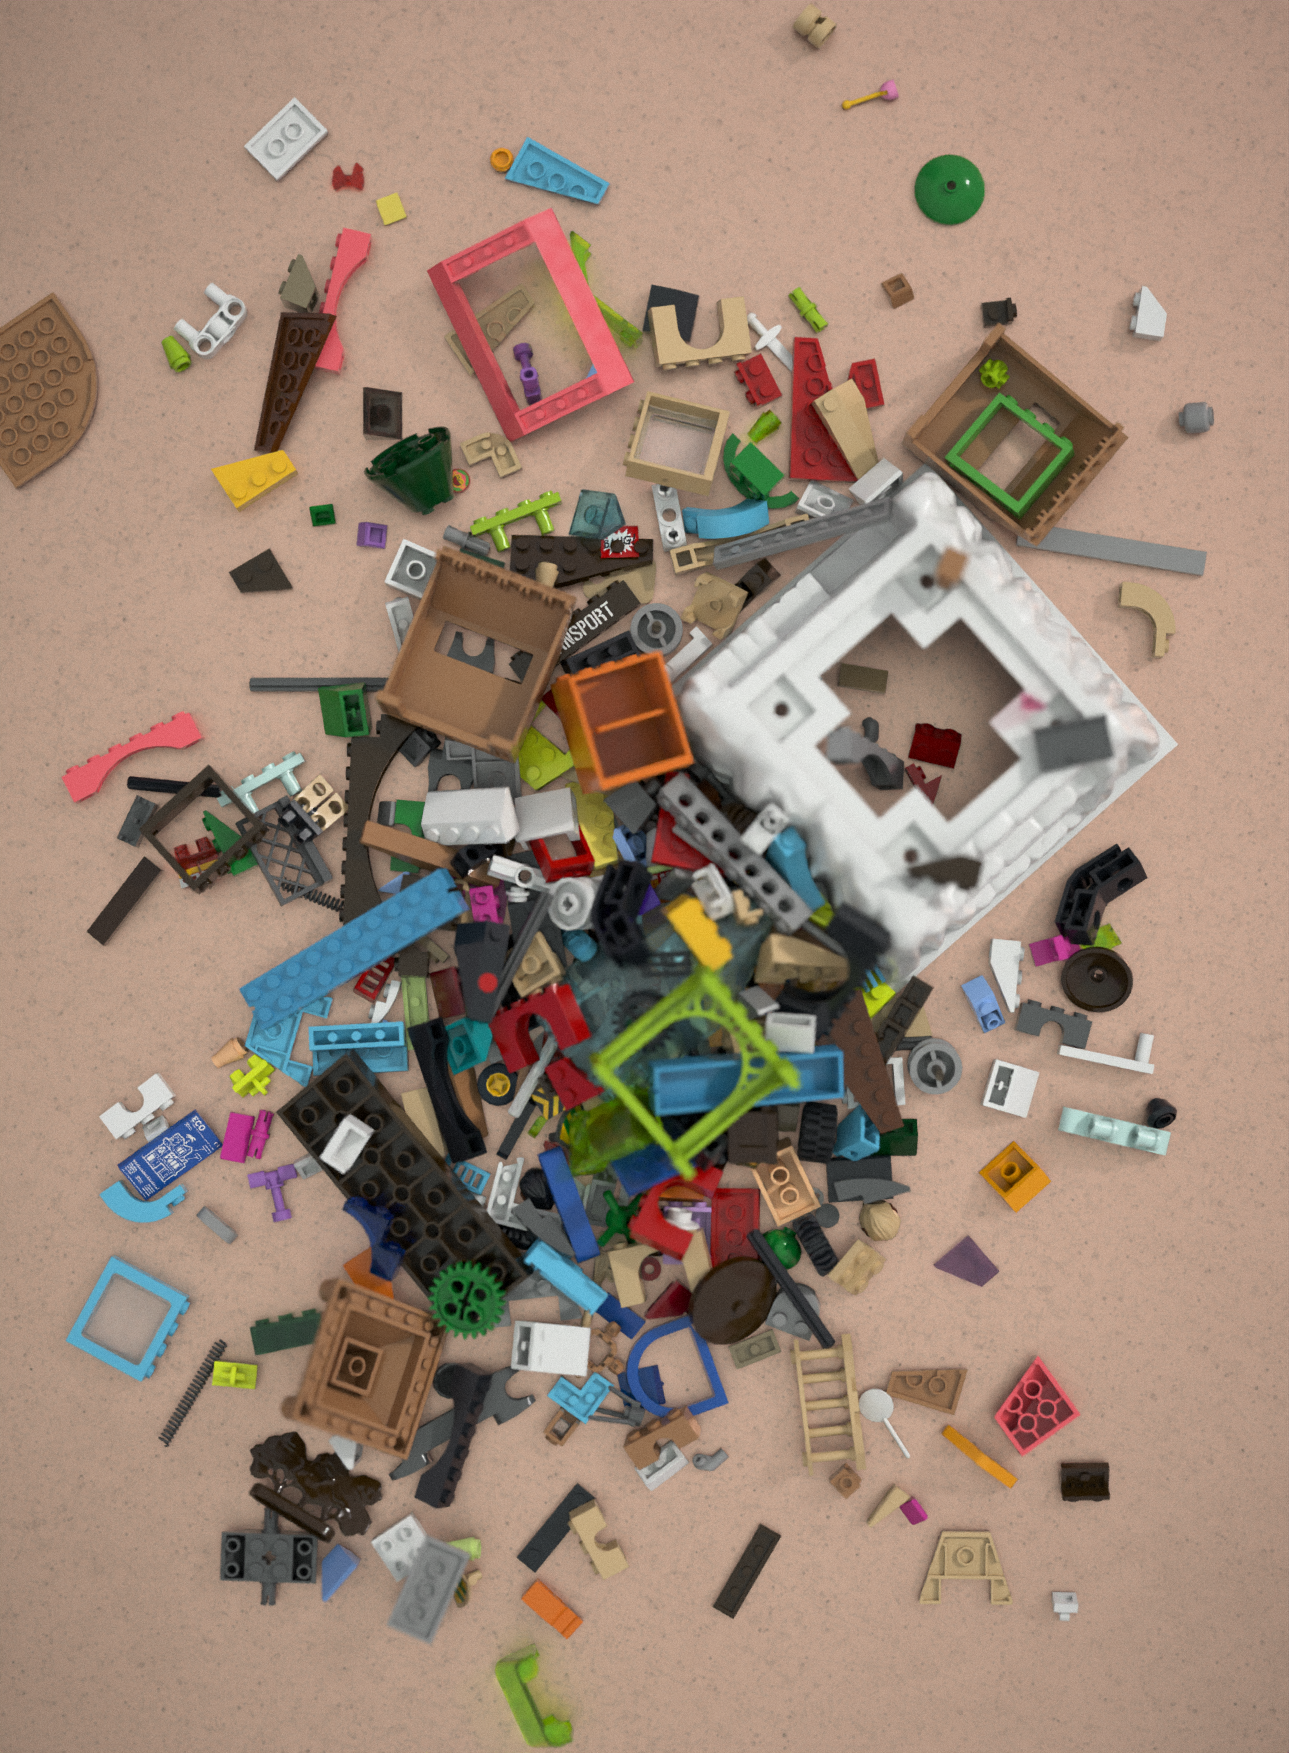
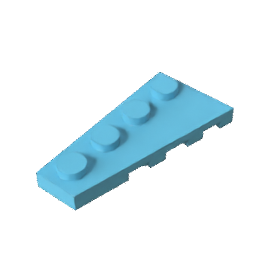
[505,137,610,205]

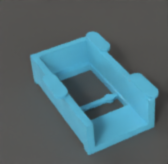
[523,1239,608,1315]

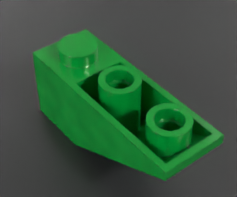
[202,810,258,877]

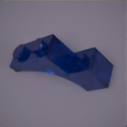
[342,1196,406,1282]

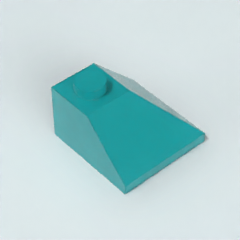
[445,1017,493,1075]

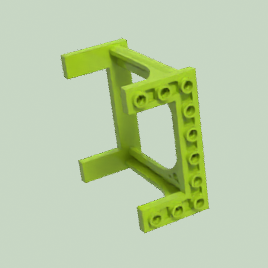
[588,962,802,1180]

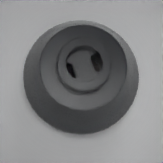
[1146,1098,1177,1129]

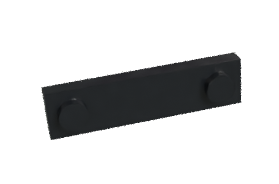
[517,1482,596,1573]

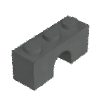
[1014,999,1093,1049]

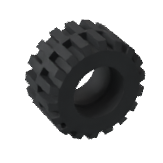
[797,1101,838,1164]

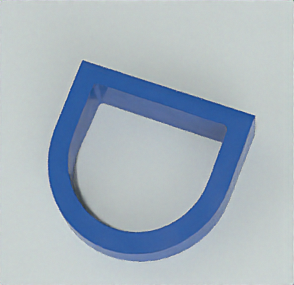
[626,1314,729,1418]

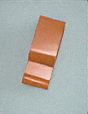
[521,1578,583,1639]

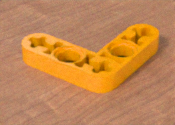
[941,1424,1018,1489]

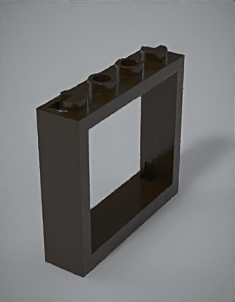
[139,764,269,895]

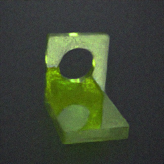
[1082,923,1122,949]

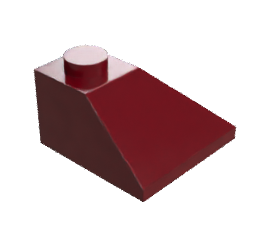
[644,1277,693,1319]

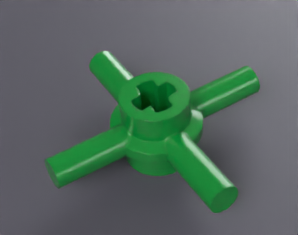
[596,1190,644,1247]

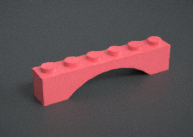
[314,227,373,375]
[62,711,204,804]

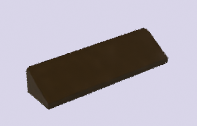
[87,856,163,946]

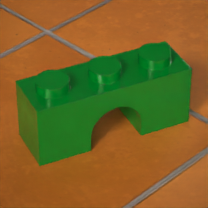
[390,799,425,874]

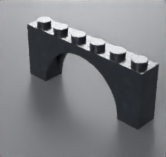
[771,901,892,1042]

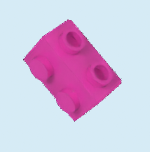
[469,885,503,924]

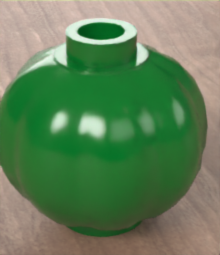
[762,1227,802,1270]

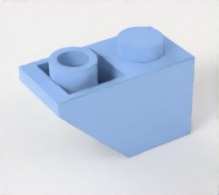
[961,975,1005,1034]

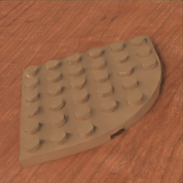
[0,292,97,489]

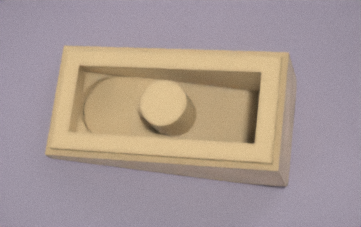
[866,1484,910,1528]

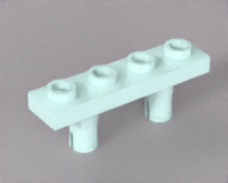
[217,751,306,813]

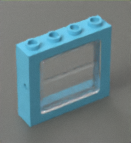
[66,1255,190,1382]

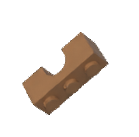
[623,1405,701,1470]

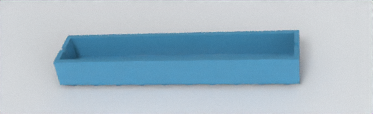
[239,868,470,1030]

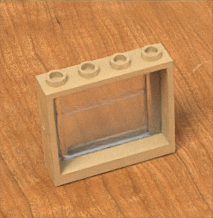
[623,391,730,496]

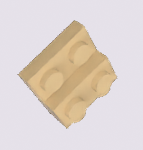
[504,932,567,998]
[828,1239,887,1296]

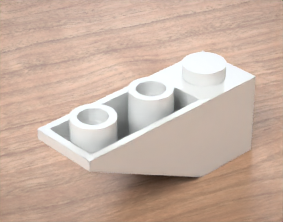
[988,939,1025,1013]

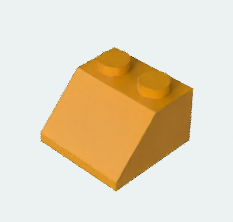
[979,1141,1051,1213]

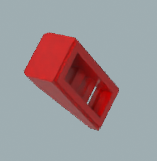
[353,956,395,1004]

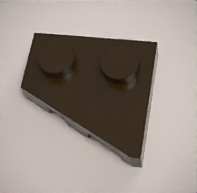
[229,548,293,594]

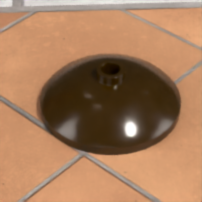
[1061,946,1133,1012]

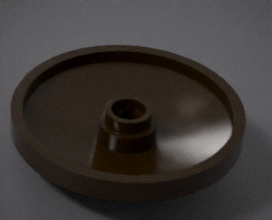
[688,1256,777,1345]

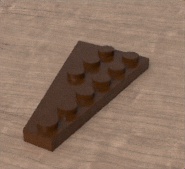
[254,312,337,453]
[815,989,904,1133]

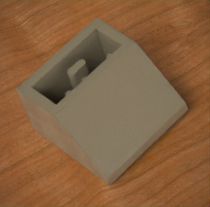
[278,254,320,313]

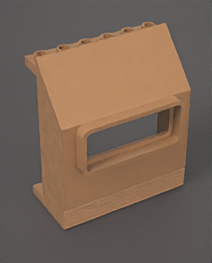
[901,323,1129,547]
[375,546,577,764]

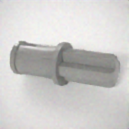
[443,525,490,556]

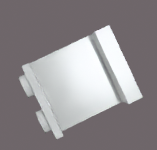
[514,787,580,850]

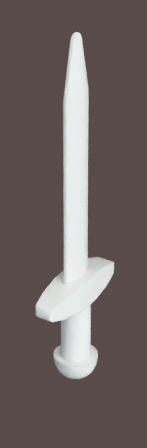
[747,313,793,372]

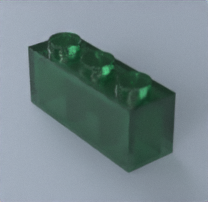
[250,1308,323,1356]

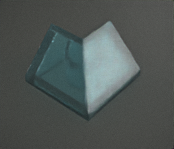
[569,489,626,540]

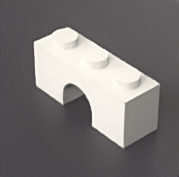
[99,1073,176,1140]

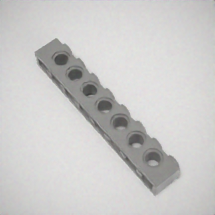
[656,772,814,937]

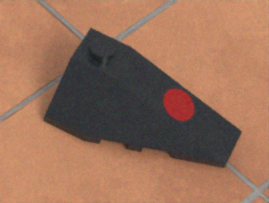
[454,920,510,1024]

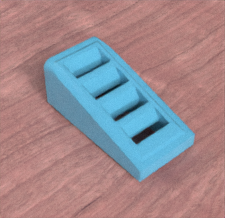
[445,1153,491,1195]

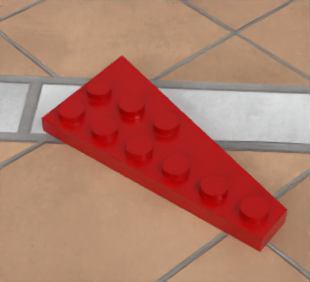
[789,337,858,483]

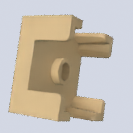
[680,572,748,640]

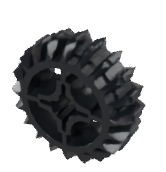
[611,989,677,1054]
[793,1213,839,1277]

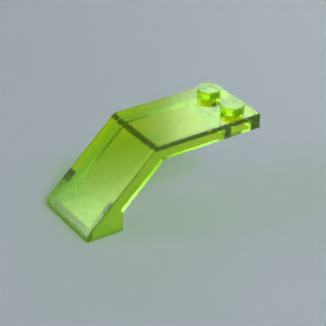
[569,230,643,348]

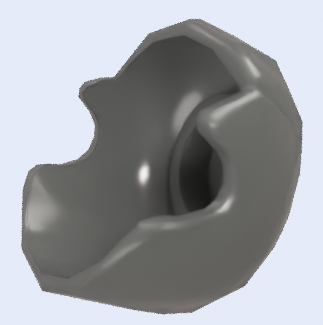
[433,1362,458,1399]

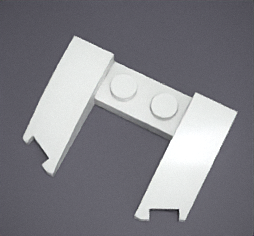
[487,1157,591,1241]

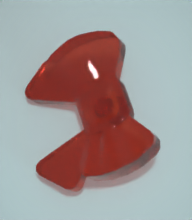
[332,163,365,191]

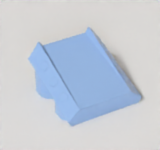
[613,825,648,868]

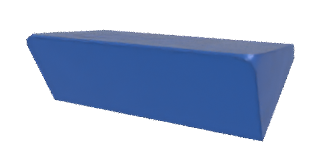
[595,1292,646,1340]

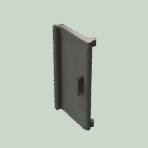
[1033,714,1115,772]

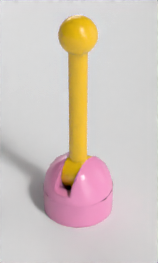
[842,79,899,110]

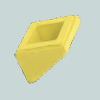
[376,193,407,226]

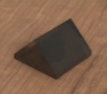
[363,387,402,440]

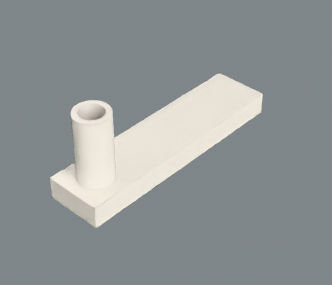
[385,597,414,651]
[1057,1033,1155,1074]

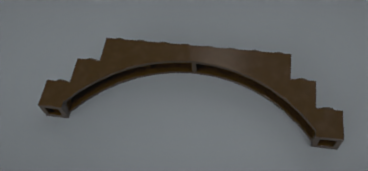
[339,714,430,978]

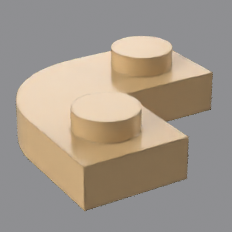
[460,432,522,478]

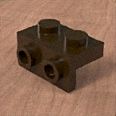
[1060,1462,1110,1502]

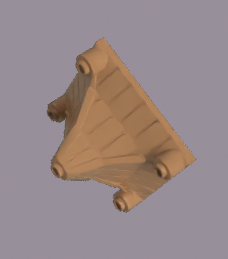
[280,1277,448,1460]

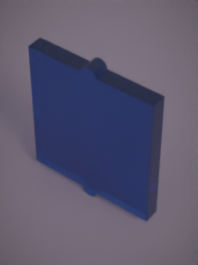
[617,1364,666,1408]

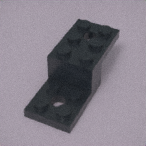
[504,850,567,968]

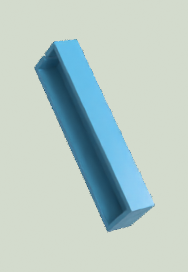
[648,1044,844,1115]

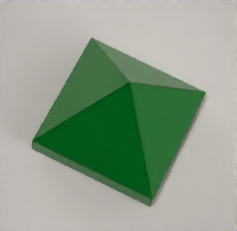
[309,504,336,526]

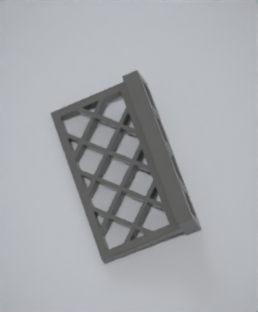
[235,795,333,907]

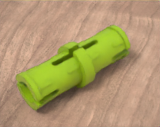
[788,287,828,333]

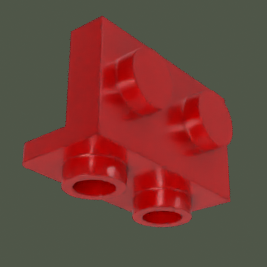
[908,723,962,769]

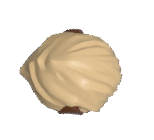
[859,1200,901,1241]

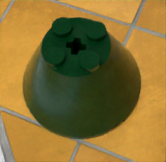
[364,426,455,515]

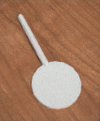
[859,1389,910,1458]

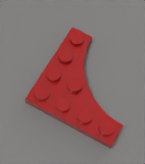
[651,770,747,878]

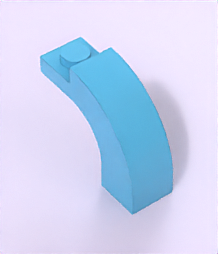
[682,499,769,539]
[99,1180,188,1223]

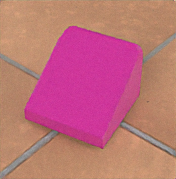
[899,1496,928,1525]

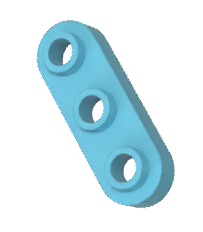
[561,928,598,962]

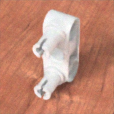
[174,283,247,359]
[652,484,687,552]

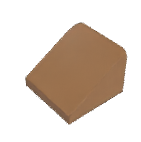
[881,273,914,309]

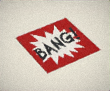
[600,526,639,558]

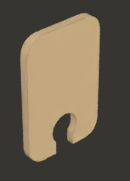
[583,560,656,604]

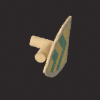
[453,1570,482,1608]

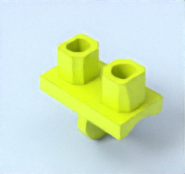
[229,1054,275,1098]
[212,1361,258,1389]

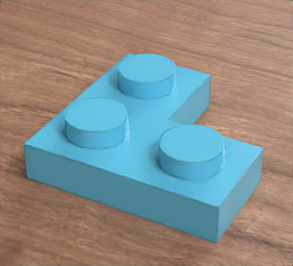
[547,1372,614,1424]

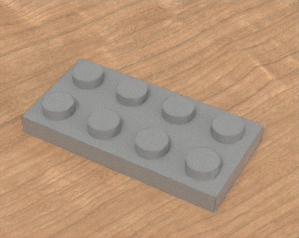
[387,1534,471,1645]

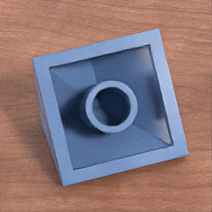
[322,1544,361,1602]

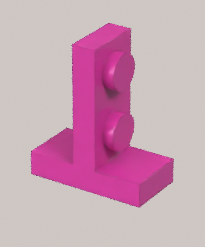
[1029,935,1080,967]

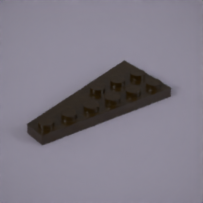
[510,535,653,589]

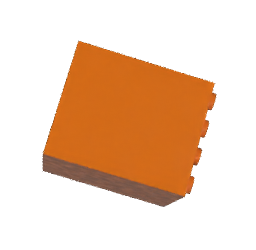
[550,651,694,795]

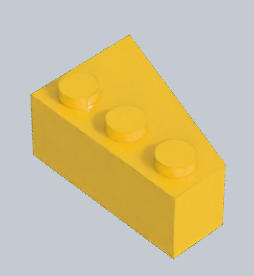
[211,450,299,512]
[660,894,733,971]

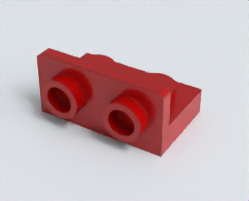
[734,354,782,409]

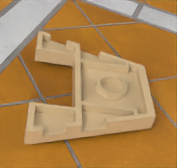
[919,1531,1013,1605]

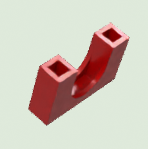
[488,983,592,1074]
[628,1166,724,1262]

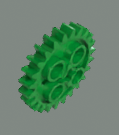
[428,1261,507,1340]

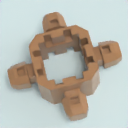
[572,1321,624,1378]

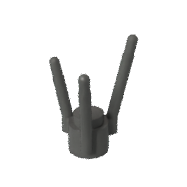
[588,1386,645,1427]

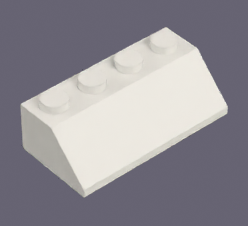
[421,787,520,845]

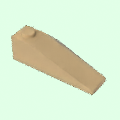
[811,379,879,480]
[754,934,849,984]

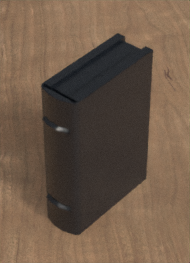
[826,1154,893,1203]

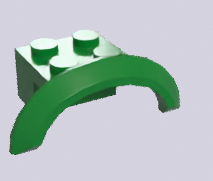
[723,433,799,509]

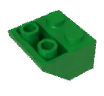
[318,682,372,737]

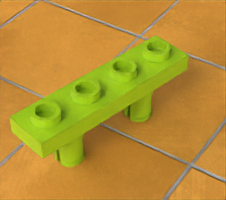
[470,491,562,553]

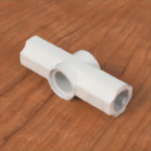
[487,854,558,892]

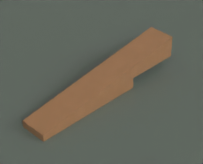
[359,820,500,890]

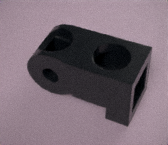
[450,843,498,879]

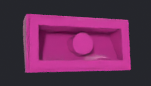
[220,1112,255,1163]

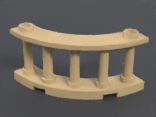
[790,1334,866,1476]

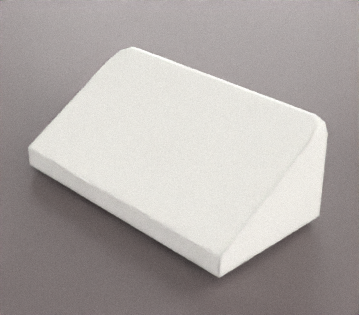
[634,1440,689,1491]

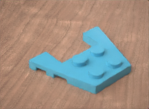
[245,997,333,1087]

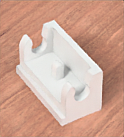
[691,863,735,920]

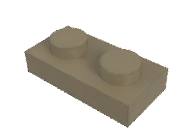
[728,1329,781,1369]

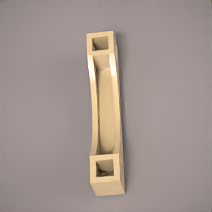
[669,513,809,576]

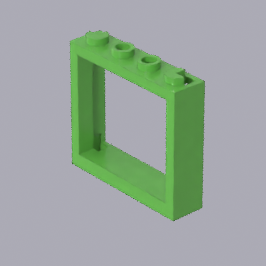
[945,392,1075,520]

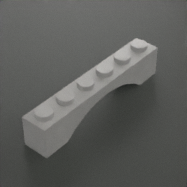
[826,727,904,790]

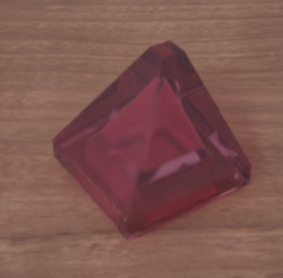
[1019,692,1046,711]

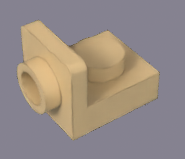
[731,890,763,927]

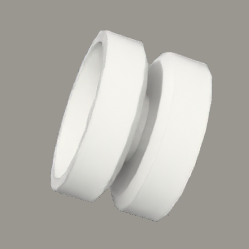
[548,877,601,930]

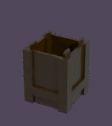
[728,1104,779,1164]

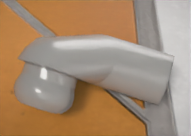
[862,717,879,743]
[692,1448,729,1471]

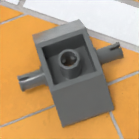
[220,1507,318,1606]

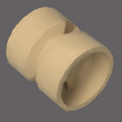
[793,3,837,48]

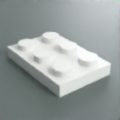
[244,97,328,181]

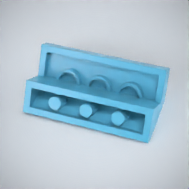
[308,1021,409,1076]

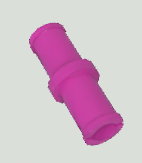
[246,1109,274,1159]

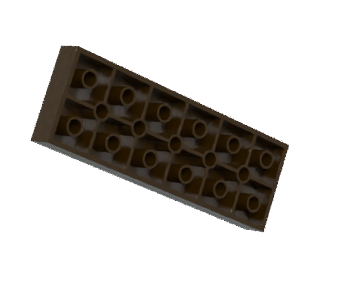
[276,1049,535,1320]

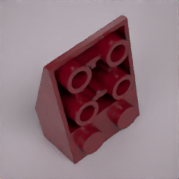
[429,966,466,1019]

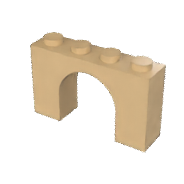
[647,296,752,370]
[608,1227,713,1308]

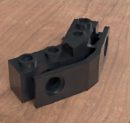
[1055,844,1148,946]
[591,860,653,970]

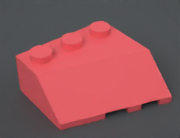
[994,1356,1081,1457]

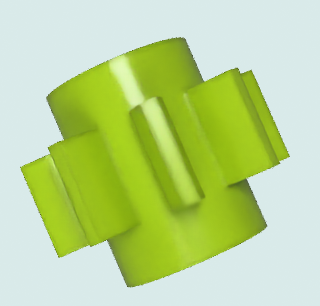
[979,358,1010,389]

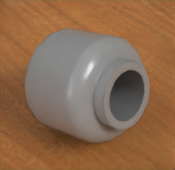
[1179,402,1214,434]

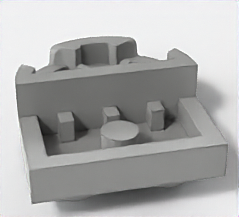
[765,1283,821,1341]

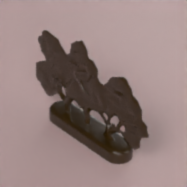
[249,1432,382,1543]

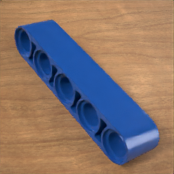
[538,1146,600,1264]

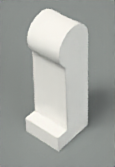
[665,626,713,684]

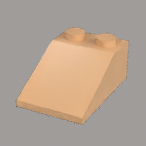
[748,1137,821,1226]

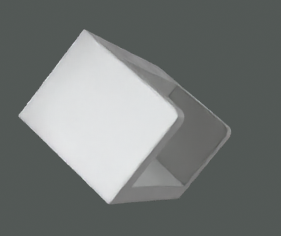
[320,1114,374,1174]

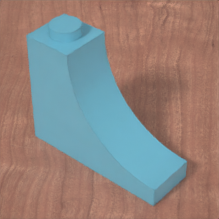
[764,826,826,912]

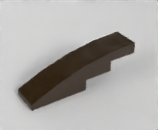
[876,975,935,1066]

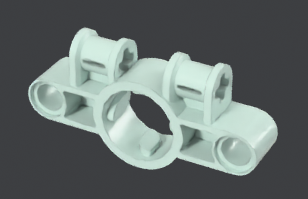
[1058,1107,1171,1156]

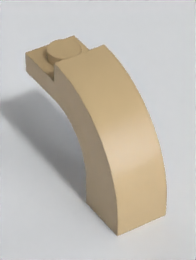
[1118,582,1176,659]

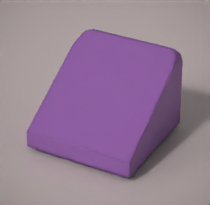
[357,522,387,549]

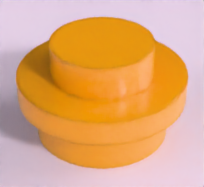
[490,148,514,172]

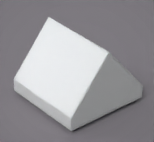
[294,1153,323,1180]

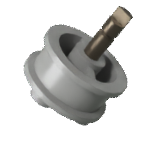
[630,603,683,657]
[907,1038,962,1094]

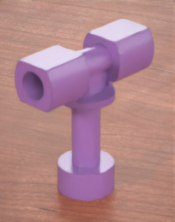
[513,343,542,405]
[247,1163,298,1222]

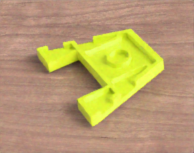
[519,701,574,791]

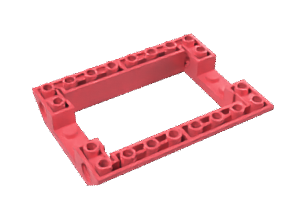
[427,208,634,442]

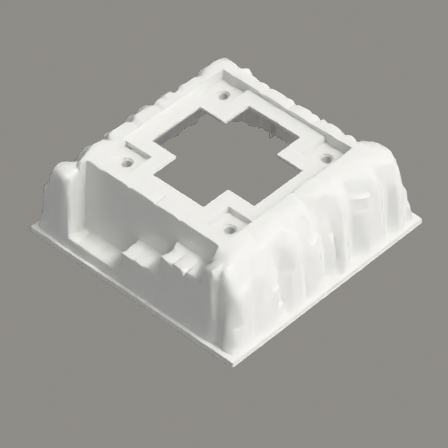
[671,464,1178,994]

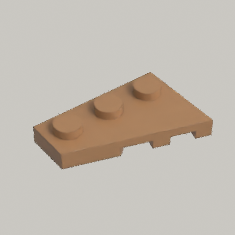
[886,1369,968,1415]

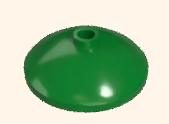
[914,154,985,225]

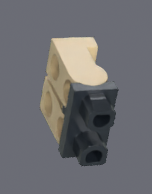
[278,774,348,845]

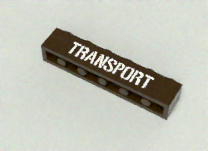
[509,580,641,682]

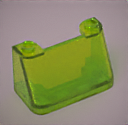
[569,1085,663,1177]
[495,1643,574,1748]

